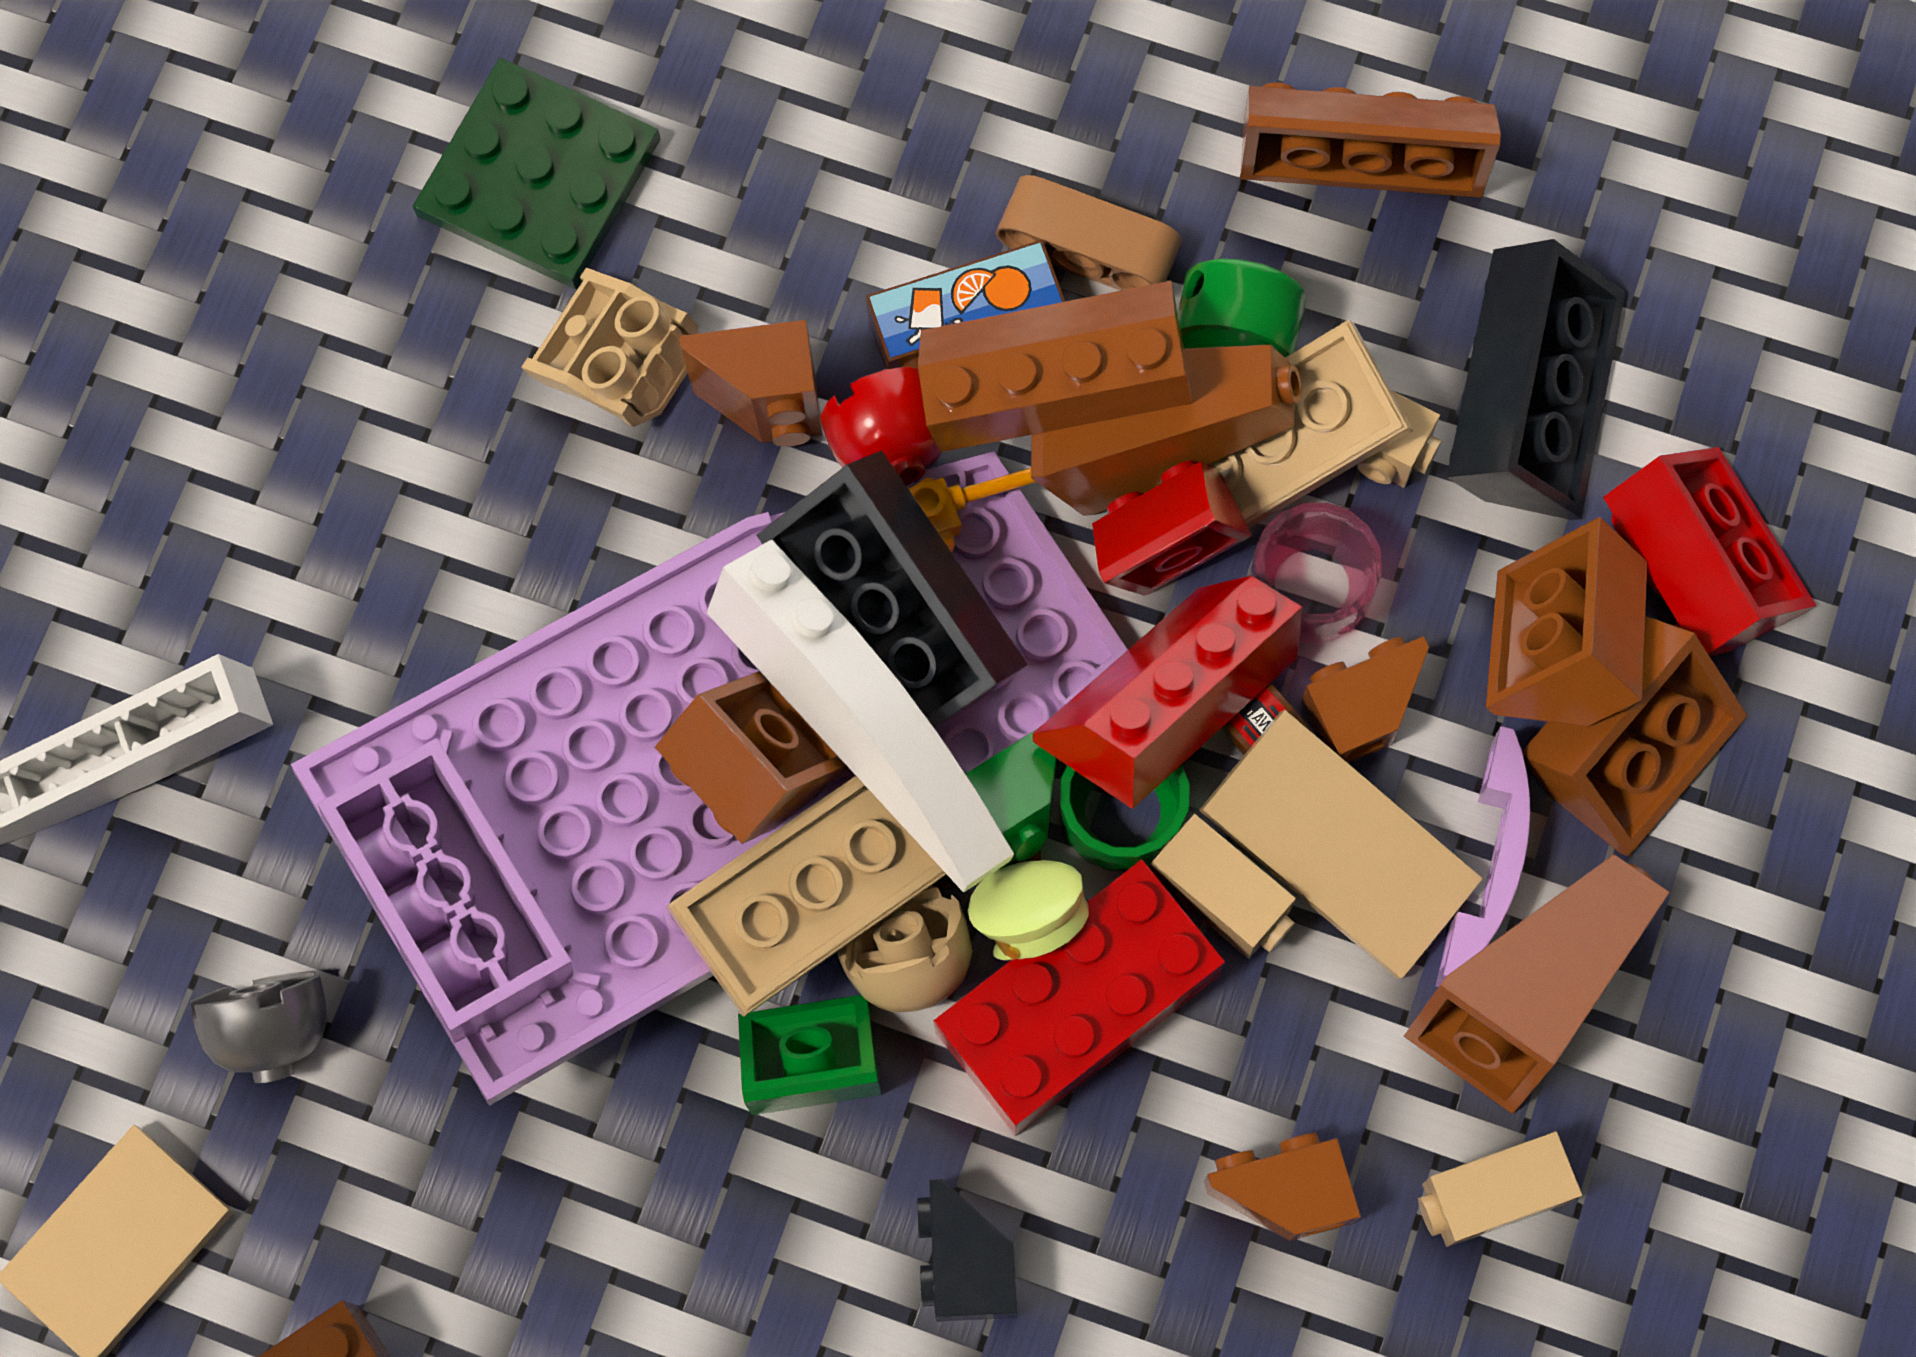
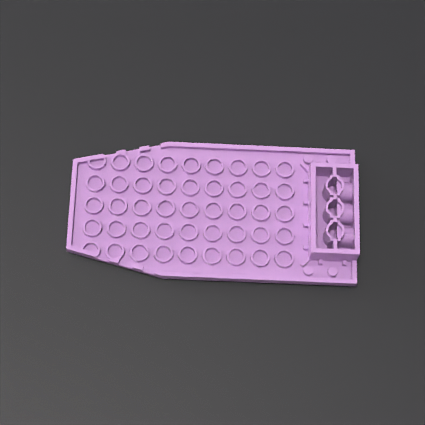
[291,451,1128,1106]

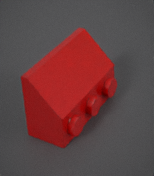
[1603,447,1817,657]

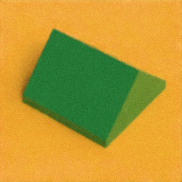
[738,995,882,1115]

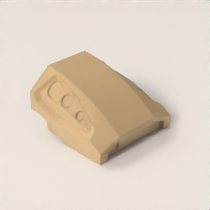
[521,268,698,427]

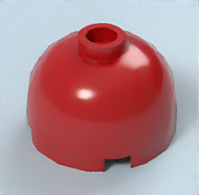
[820,367,942,486]

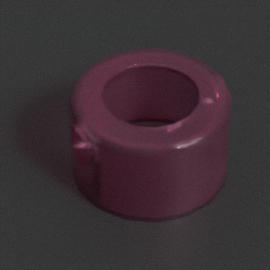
[1250,503,1382,643]

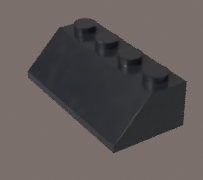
[1446,239,1625,520]
[756,450,1028,729]

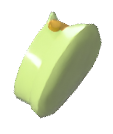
[968,860,1089,961]

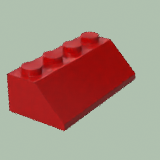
[1033,575,1302,809]

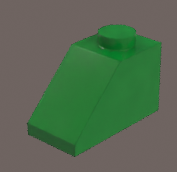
[965,728,1057,869]

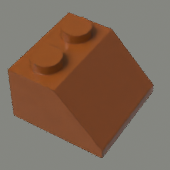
[679,320,823,447]
[654,671,848,844]

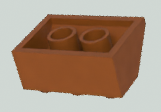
[1486,517,1647,726]
[1522,616,1748,857]

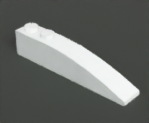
[707,540,1014,892]
[0,654,273,845]

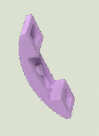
[1435,726,1530,987]

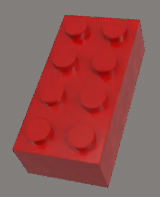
[933,859,1225,1136]

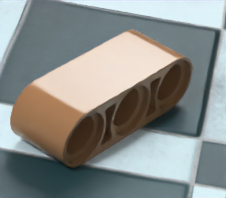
[995,175,1183,291]

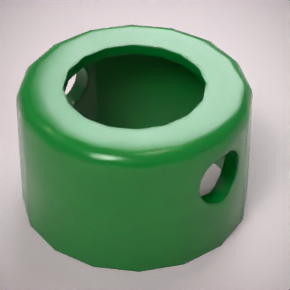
[1177,258,1307,358]
[1060,765,1190,872]

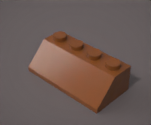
[1240,83,1501,198]
[918,281,1193,452]

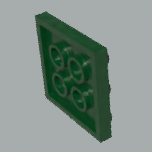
[412,57,661,290]

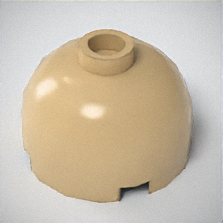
[838,886,972,1013]

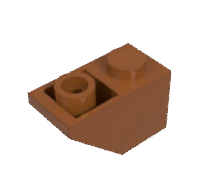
[1301,636,1429,764]
[1204,1132,1361,1241]

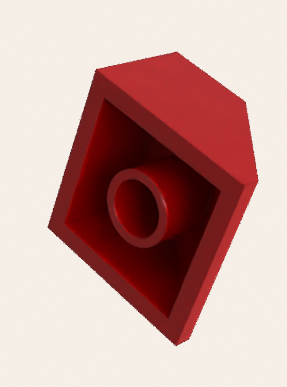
[1092,460,1252,596]

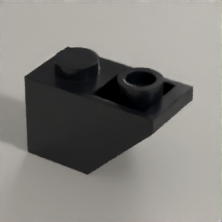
[917,1179,1017,1322]

